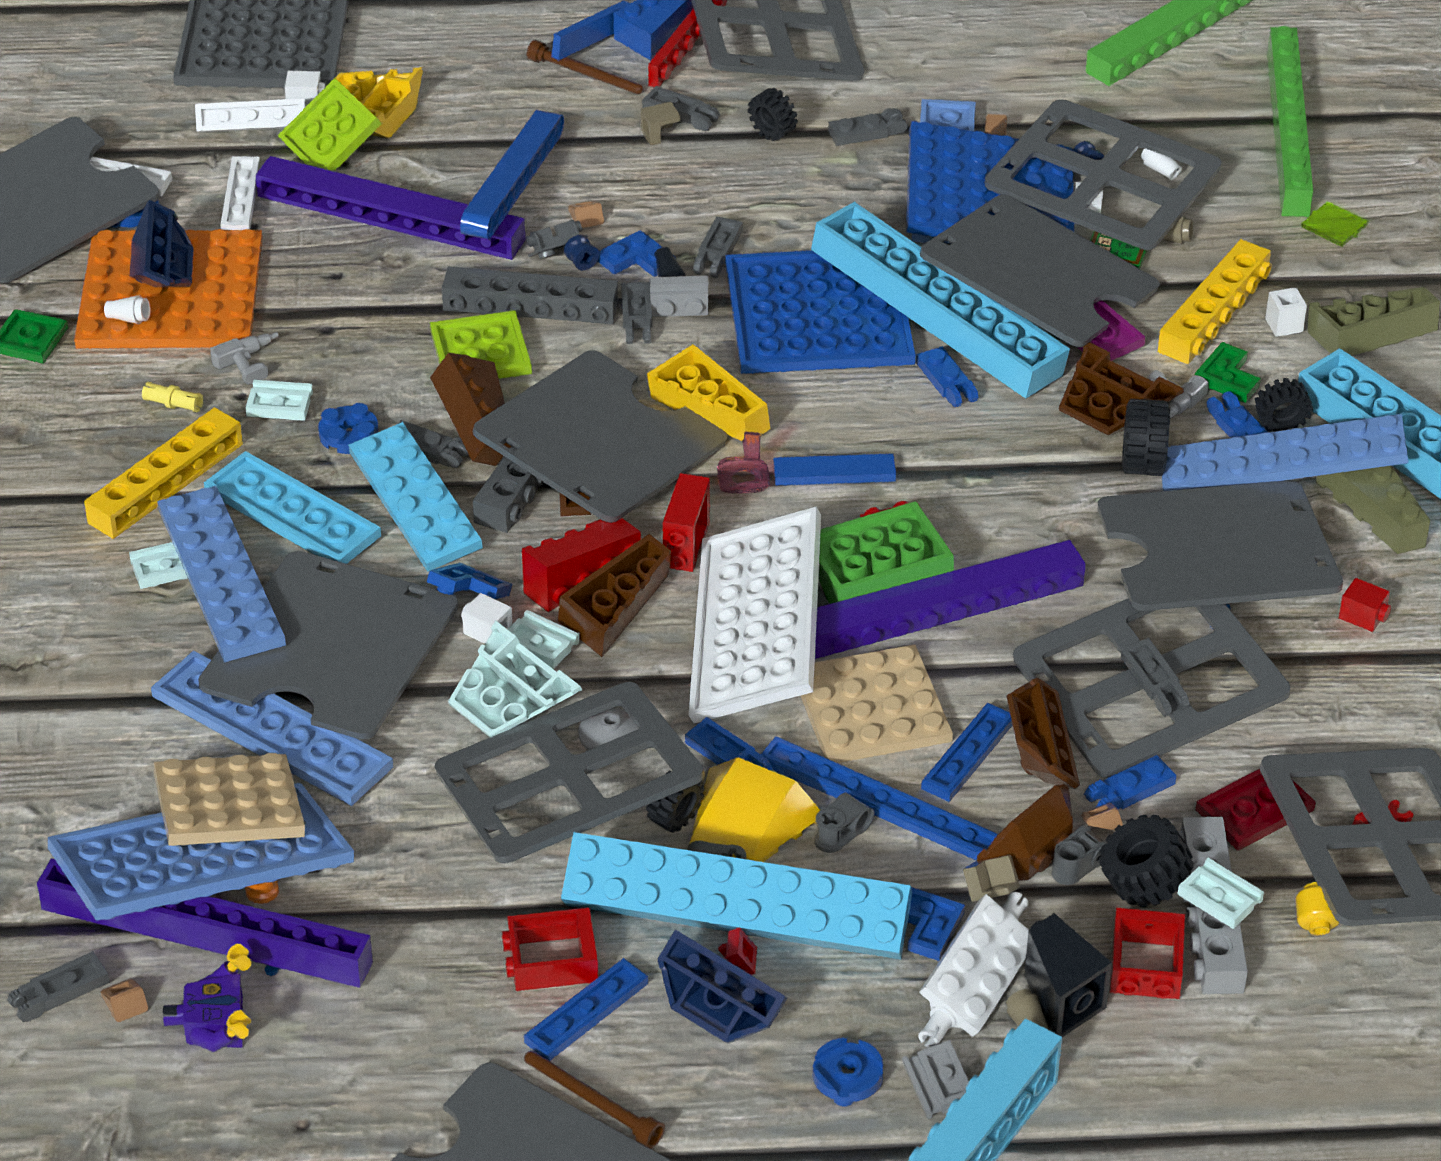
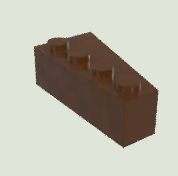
[430,352,511,466]
[558,534,671,657]

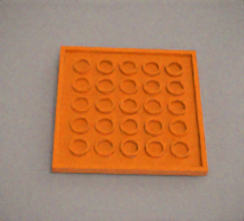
[74,229,263,349]

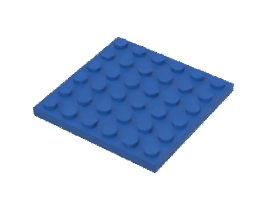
[906,121,1074,237]
[725,250,916,374]

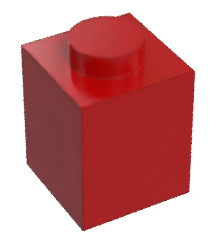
[1339,577,1391,632]

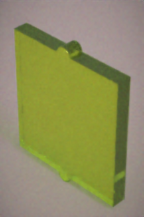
[1301,201,1368,247]

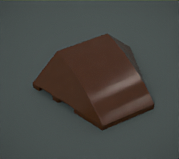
[1059,342,1184,436]

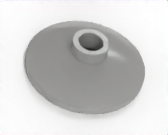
[578,708,639,750]

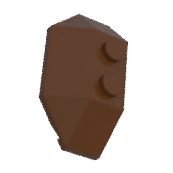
[1006,677,1080,789]
[977,784,1073,881]

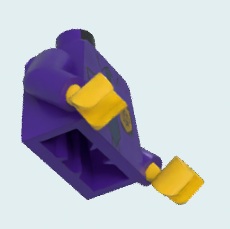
[163,944,251,1052]

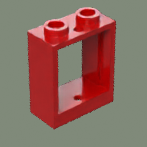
[663,473,710,572]
[502,908,598,991]
[1110,908,1185,999]

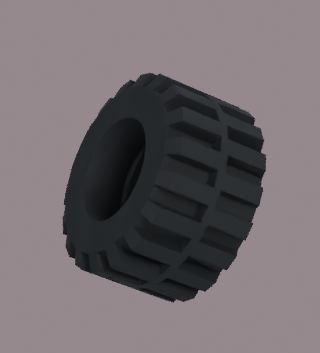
[1122,399,1170,476]
[1099,814,1194,907]

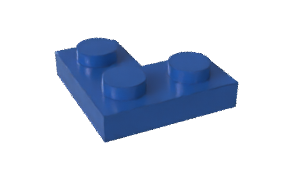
[597,230,676,277]
[427,563,513,600]
[907,887,965,961]

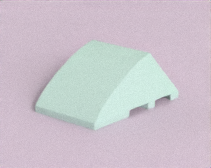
[448,620,582,737]

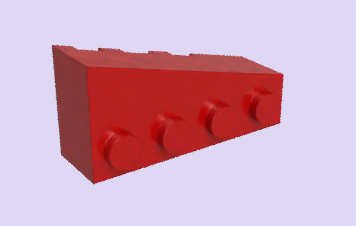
[522,518,641,613]

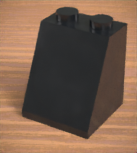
[1024,913,1112,1038]

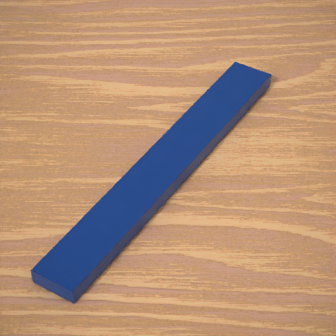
[761,736,998,861]

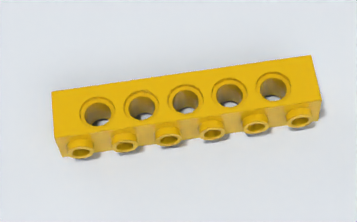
[1157,239,1272,364]
[84,407,243,539]

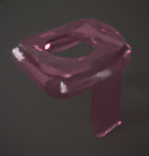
[717,431,770,494]

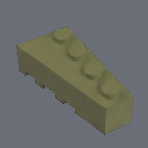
[1307,287,1440,356]
[1316,466,1431,554]

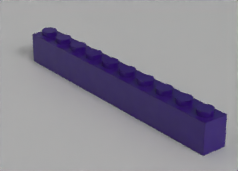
[255,156,525,260]
[815,540,1086,659]
[37,858,373,988]

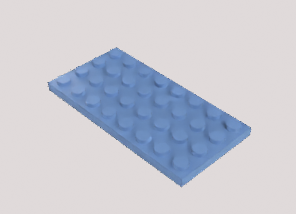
[48,783,354,921]

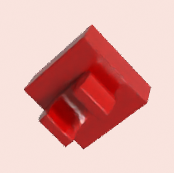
[718,927,758,975]

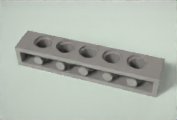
[1178,817,1248,994]

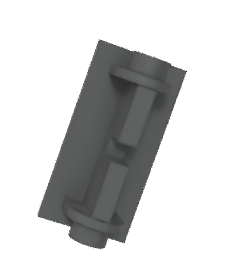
[526,219,588,259]

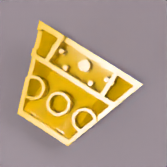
[336,67,423,138]
[689,757,821,862]

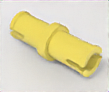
[142,382,203,412]

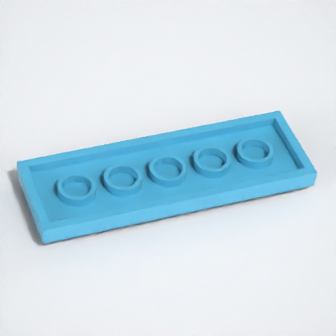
[348,422,483,572]
[204,451,381,564]

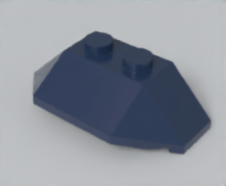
[130,200,193,288]
[657,929,788,1044]

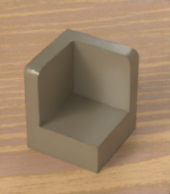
[641,102,680,146]
[963,855,1020,902]

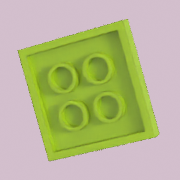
[277,78,382,171]
[430,310,532,379]

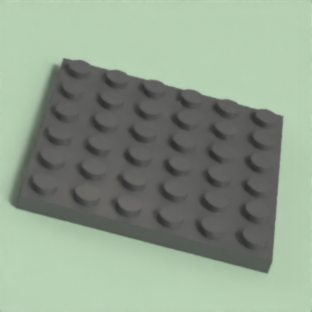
[173,0,349,88]

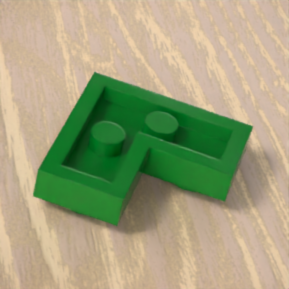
[1195,342,1261,403]

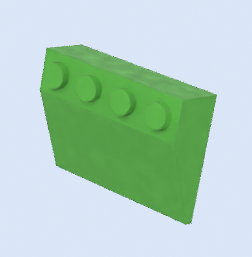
[818,501,954,604]

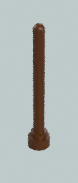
[527,39,643,94]
[524,1051,665,1149]

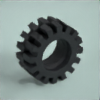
[747,88,798,141]
[1255,378,1313,432]
[646,770,705,833]

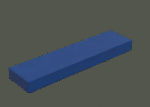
[552,0,630,60]
[773,454,896,486]
[921,702,1013,802]
[524,958,648,1061]

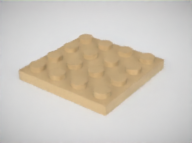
[801,644,953,763]
[154,753,305,846]

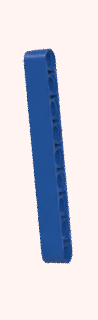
[460,110,564,239]

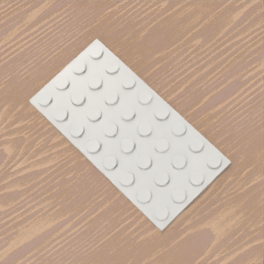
[688,506,821,724]

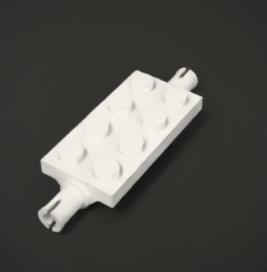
[918,892,1028,1047]

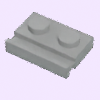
[650,276,708,317]
[902,1040,969,1119]

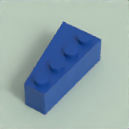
[613,0,694,61]

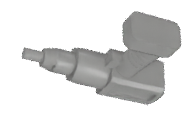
[210,332,279,385]
[1147,370,1208,418]

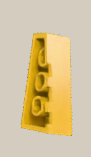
[647,344,771,444]

